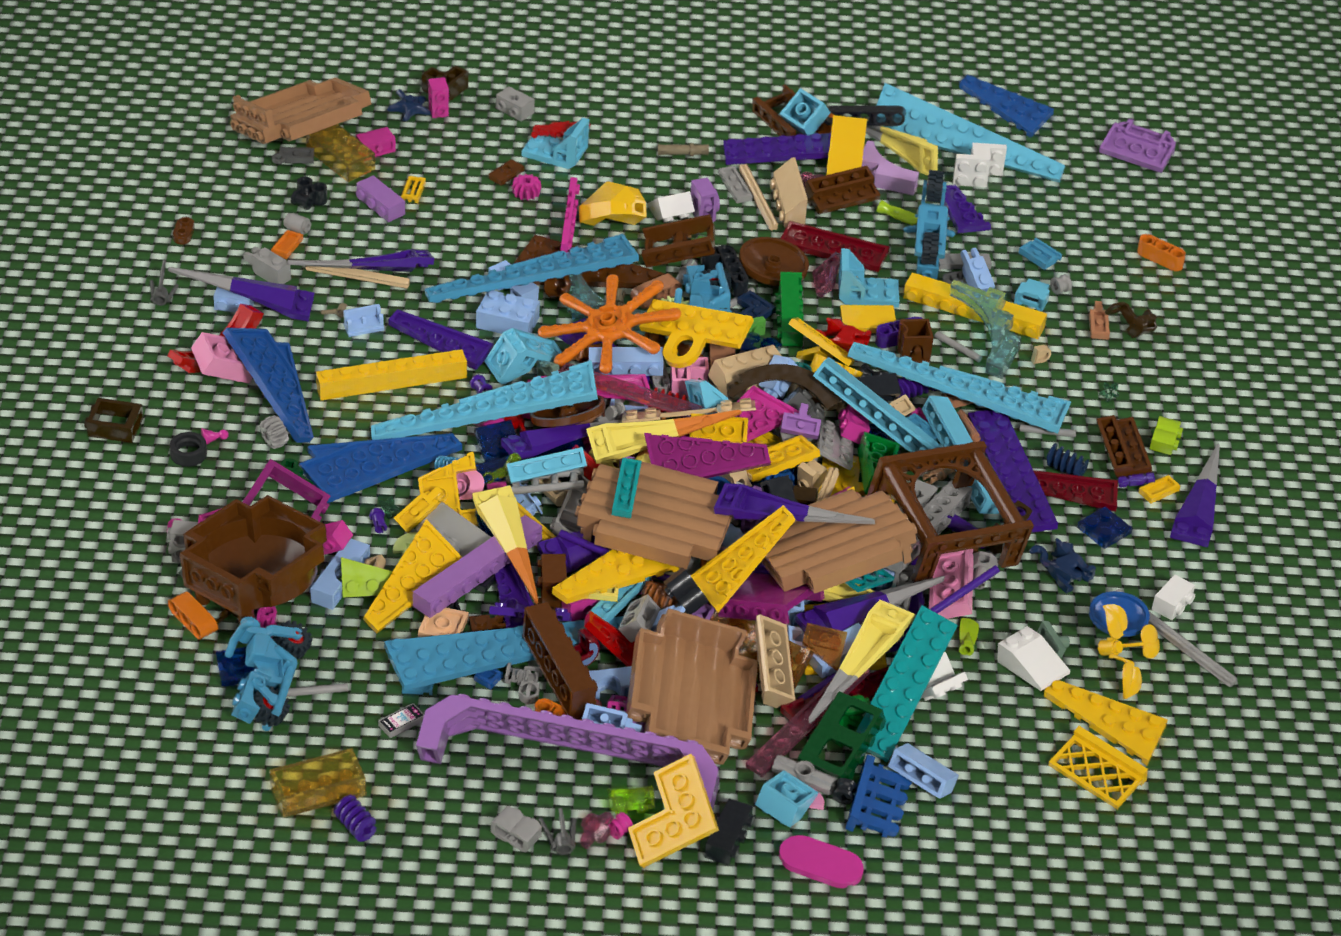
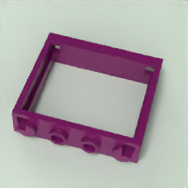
[243,459,331,522]

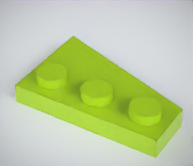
[341,557,393,597]

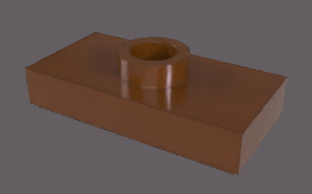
[489,159,524,186]

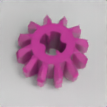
[512,173,541,201]

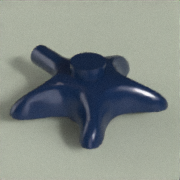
[387,89,431,121]

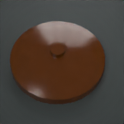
[738,237,809,286]
[530,395,606,427]

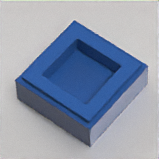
[474,669,503,690]

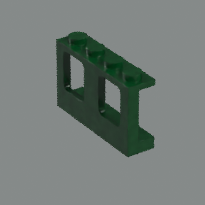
[798,691,886,780]

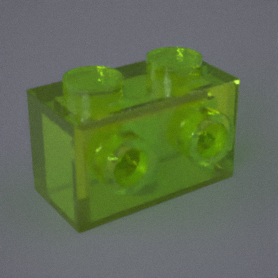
[608,785,655,815]

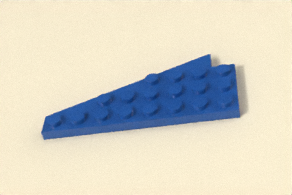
[223,328,314,443]
[299,433,462,503]

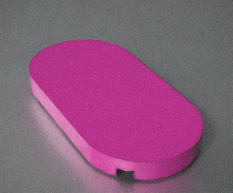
[779,835,864,888]

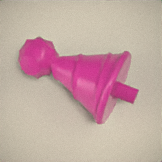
[201,428,229,444]

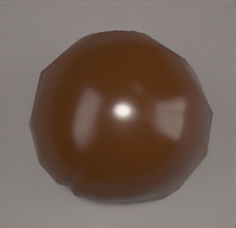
[544,275,571,299]

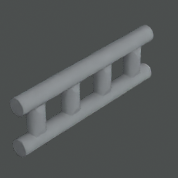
[506,468,584,495]

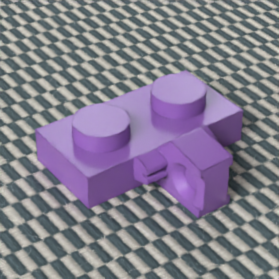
[780,403,821,440]

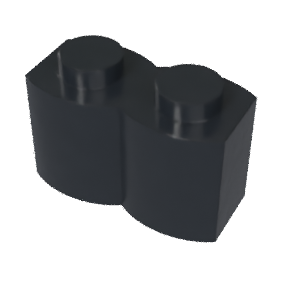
[663,567,709,615]

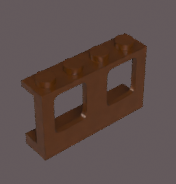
[752,84,824,136]
[641,214,715,268]

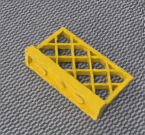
[1049,726,1148,809]

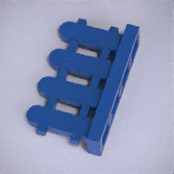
[845,754,912,838]

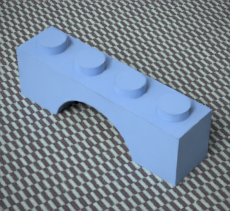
[309,539,370,610]

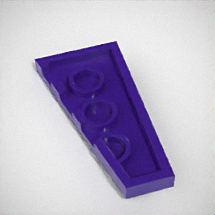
[944,185,991,233]
[489,602,572,622]

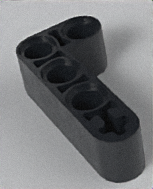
[701,245,748,297]

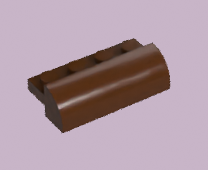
[805,165,881,215]
[1096,415,1152,478]

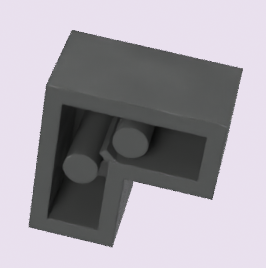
[783,386,825,428]

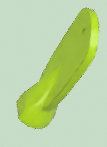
[876,200,918,225]
[959,618,979,656]

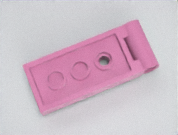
[929,549,974,619]

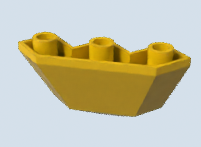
[579,181,647,226]

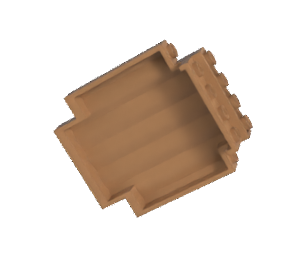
[230,77,371,144]
[575,458,733,569]
[761,489,917,594]
[626,608,758,764]

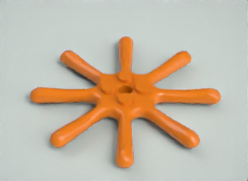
[538,274,681,374]

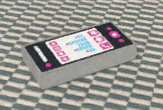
[378,703,424,738]

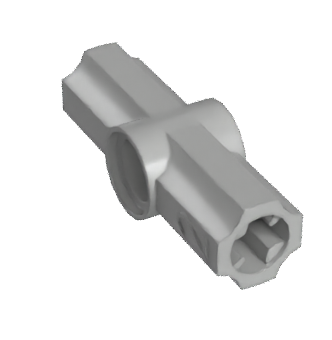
[772,755,837,795]

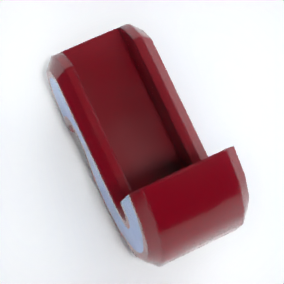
[573,628,600,666]

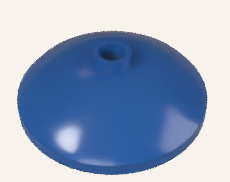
[1089,591,1150,637]

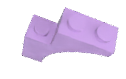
[862,140,919,196]

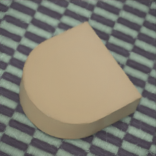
[1031,345,1051,364]

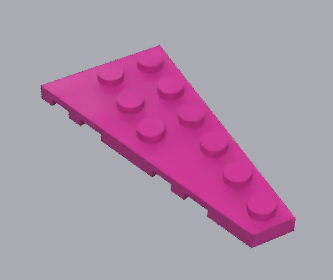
[735,385,799,442]

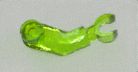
[483,453,521,484]

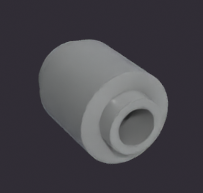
[283,213,311,235]

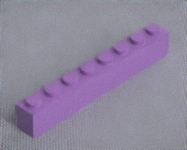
[413,515,542,618]

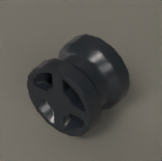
[832,778,857,804]

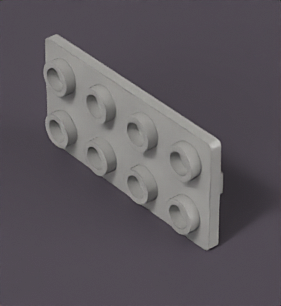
[812,420,854,470]
[416,502,492,557]

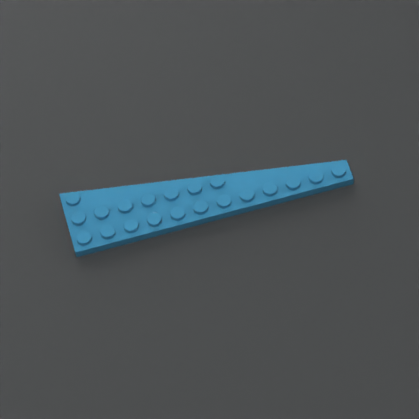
[425,234,639,303]
[384,616,624,691]

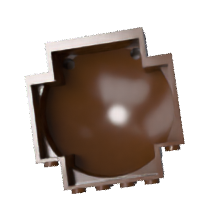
[180,495,327,625]

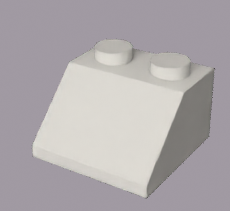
[647,191,695,223]

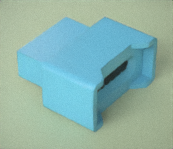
[1014,278,1050,312]

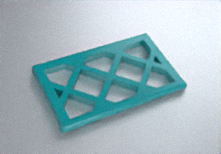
[845,568,895,593]

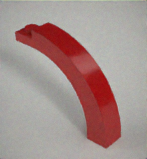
[167,303,264,373]

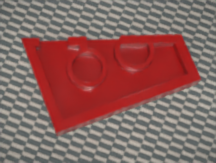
[584,610,635,667]

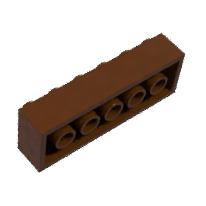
[522,602,598,720]

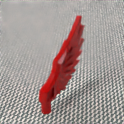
[531,121,590,138]

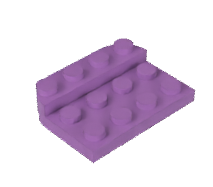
[1099,119,1176,173]

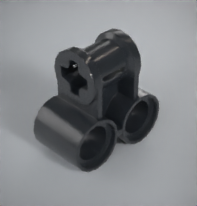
[291,176,327,210]

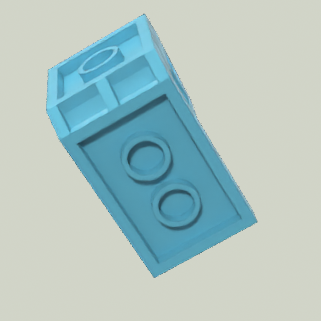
[522,118,589,169]
[838,248,900,308]
[484,328,568,384]
[685,379,728,415]

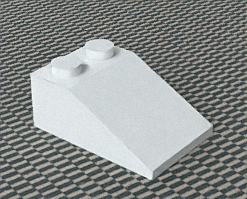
[998,626,1070,691]

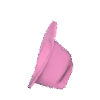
[457,471,485,500]

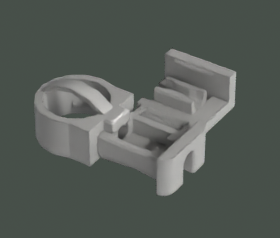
[505,663,542,704]

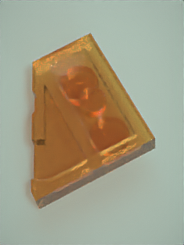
[802,623,847,671]

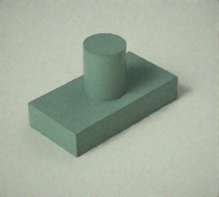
[1037,621,1070,659]

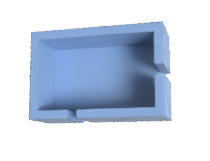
[476,290,540,334]

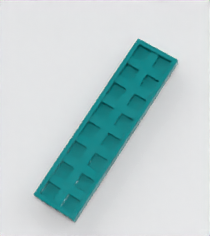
[856,605,958,762]

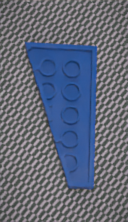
[959,75,1054,138]

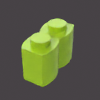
[1149,416,1183,455]

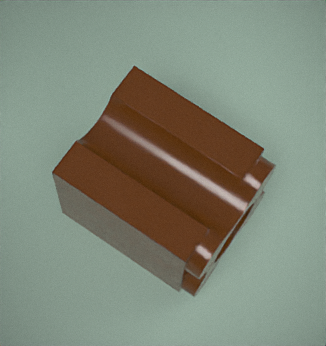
[897,319,934,363]

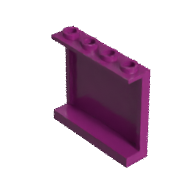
[718,573,825,624]

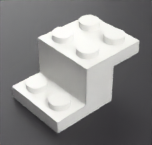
[953,143,1007,187]
[920,652,968,701]

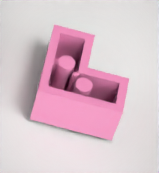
[670,357,709,398]

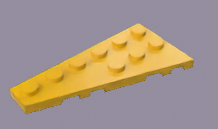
[691,505,796,612]
[363,519,462,634]
[552,549,680,604]
[1044,680,1168,766]

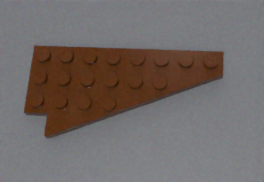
[513,234,665,288]

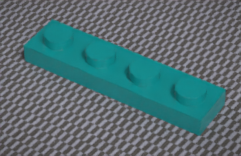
[611,457,642,518]

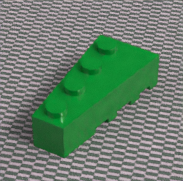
[775,272,804,346]
[857,431,900,495]

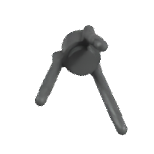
[150,259,179,306]
[538,808,577,855]

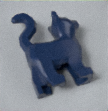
[1029,538,1096,594]

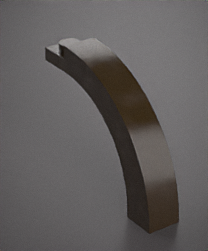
[726,364,843,410]

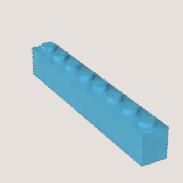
[813,357,943,452]
[922,396,999,514]

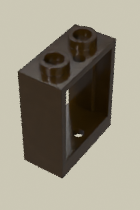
[84,397,143,443]

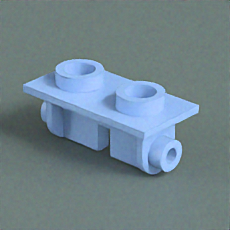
[514,483,543,516]

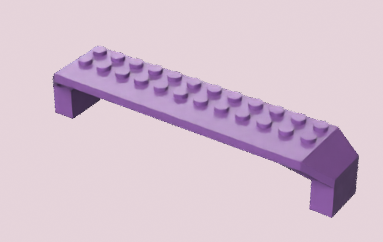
[416,694,719,810]

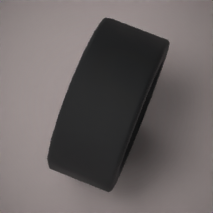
[169,432,207,467]

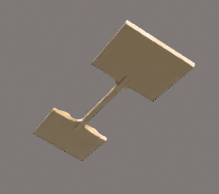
[622,398,756,423]

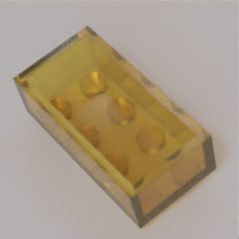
[306,124,375,182]
[269,748,366,818]

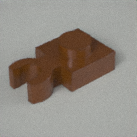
[469,614,506,632]

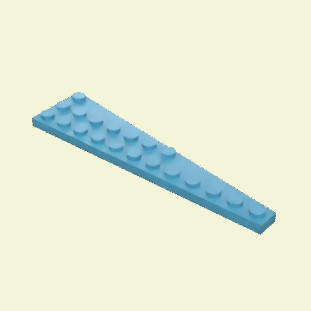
[877,83,1065,183]
[848,342,1071,434]
[371,360,598,440]

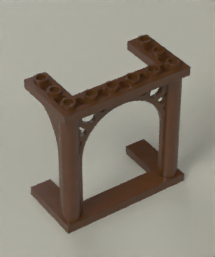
[867,441,1034,583]

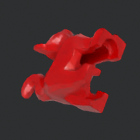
[815,317,872,362]

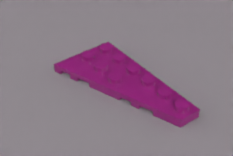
[644,433,771,479]

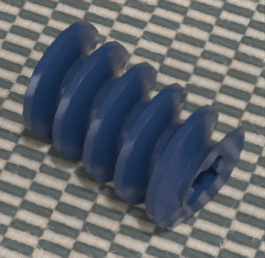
[1047,443,1089,476]

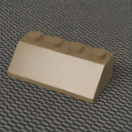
[770,158,808,228]
[708,345,782,400]
[755,614,795,708]

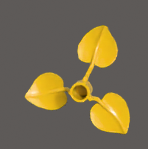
[1098,604,1160,699]

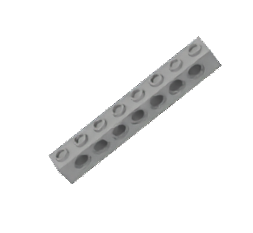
[885,480,972,574]

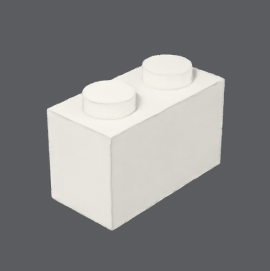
[1152,575,1195,620]

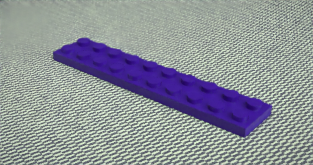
[968,410,1058,533]

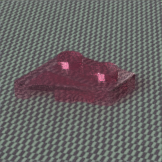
[812,252,841,298]

